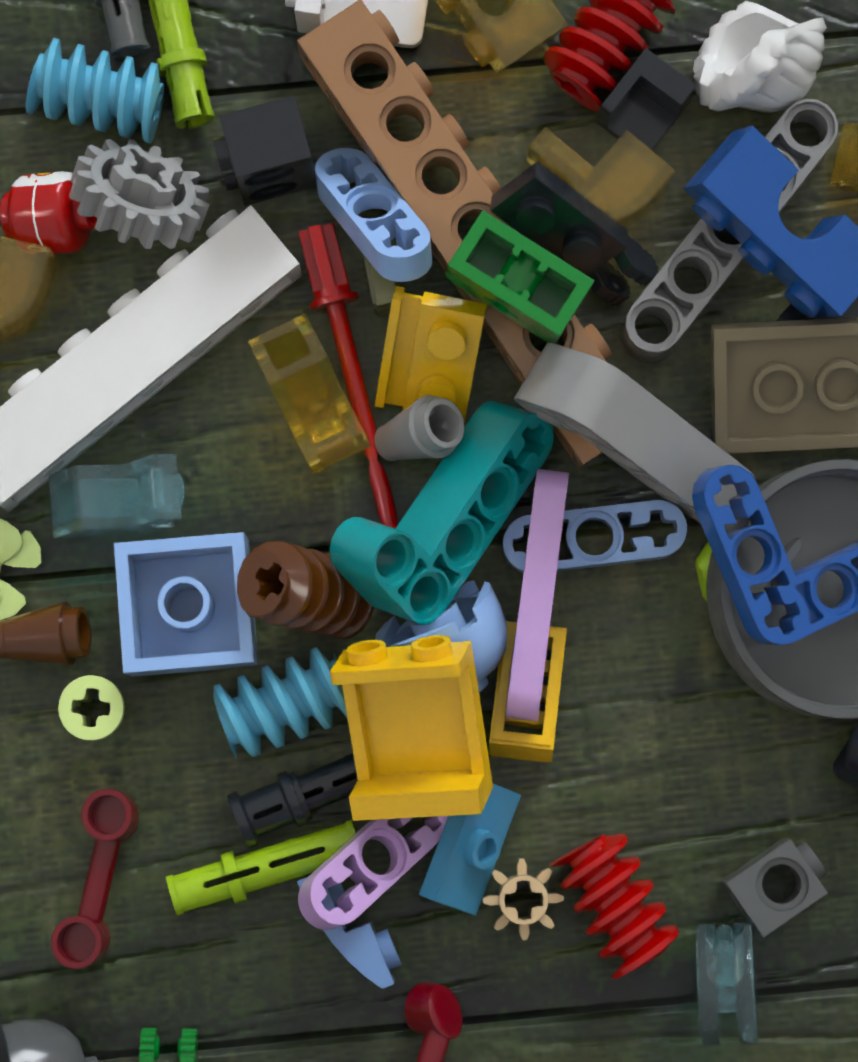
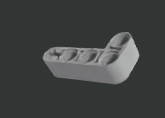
[514,342,756,524]

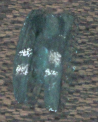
[696,922,758,1046]

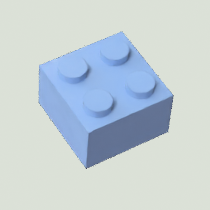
[114,532,259,677]

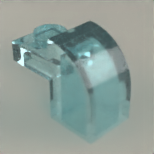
[49,454,185,538]

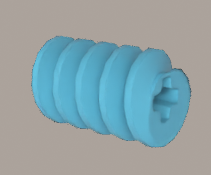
[25,38,165,144]
[213,647,347,759]

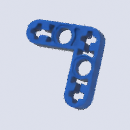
[692,465,858,645]

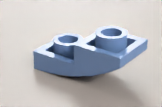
[297,876,402,989]

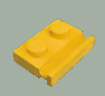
[374,286,487,423]

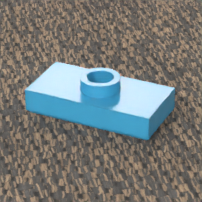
[419,784,521,916]

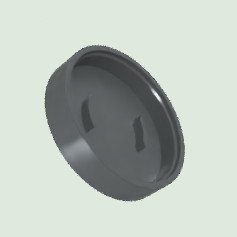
[706,459,858,719]

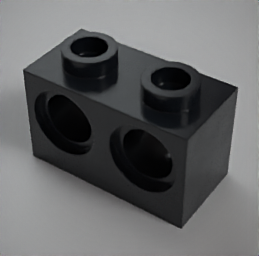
[212,96,317,206]

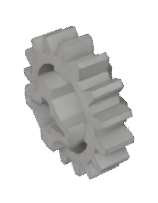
[69,139,210,249]

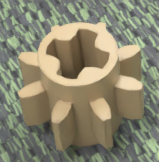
[482,858,564,940]

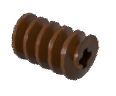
[237,541,374,639]

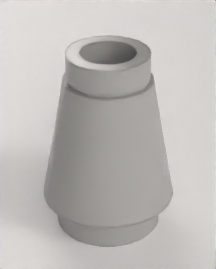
[374,395,465,461]

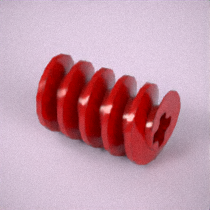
[544,0,676,113]
[549,833,679,979]

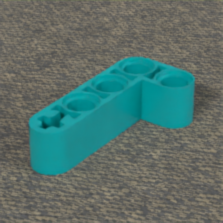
[330,401,554,625]

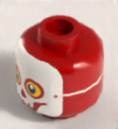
[0,171,97,256]

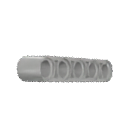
[621,99,838,362]

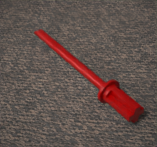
[298,223,398,529]

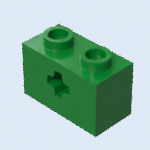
[445,210,595,344]

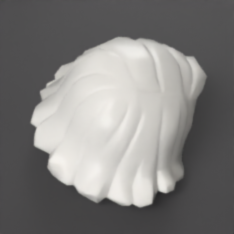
[693,1,827,113]

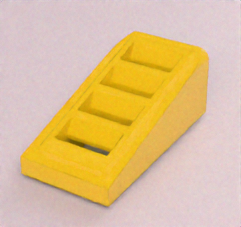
[489,621,567,763]

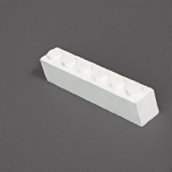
[0,205,302,512]

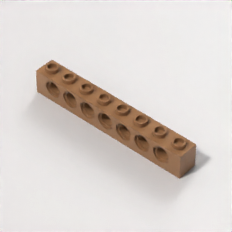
[297,0,612,470]

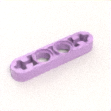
[506,469,569,722]

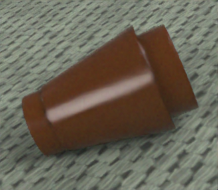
[0,601,92,665]

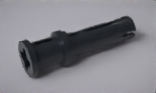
[227,753,358,848]

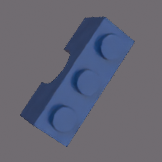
[683,125,858,318]

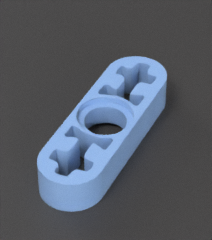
[315,148,432,282]
[502,500,687,574]

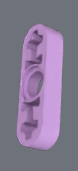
[298,816,448,930]

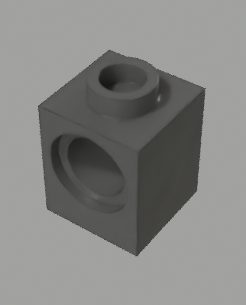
[719,838,828,938]

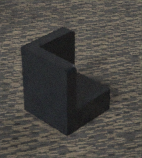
[596,48,697,157]

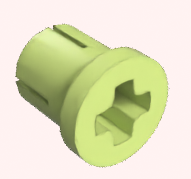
[58,675,125,741]

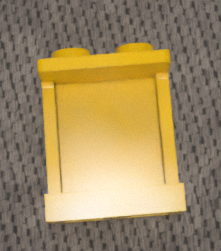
[330,635,493,821]

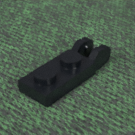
[490,162,659,306]

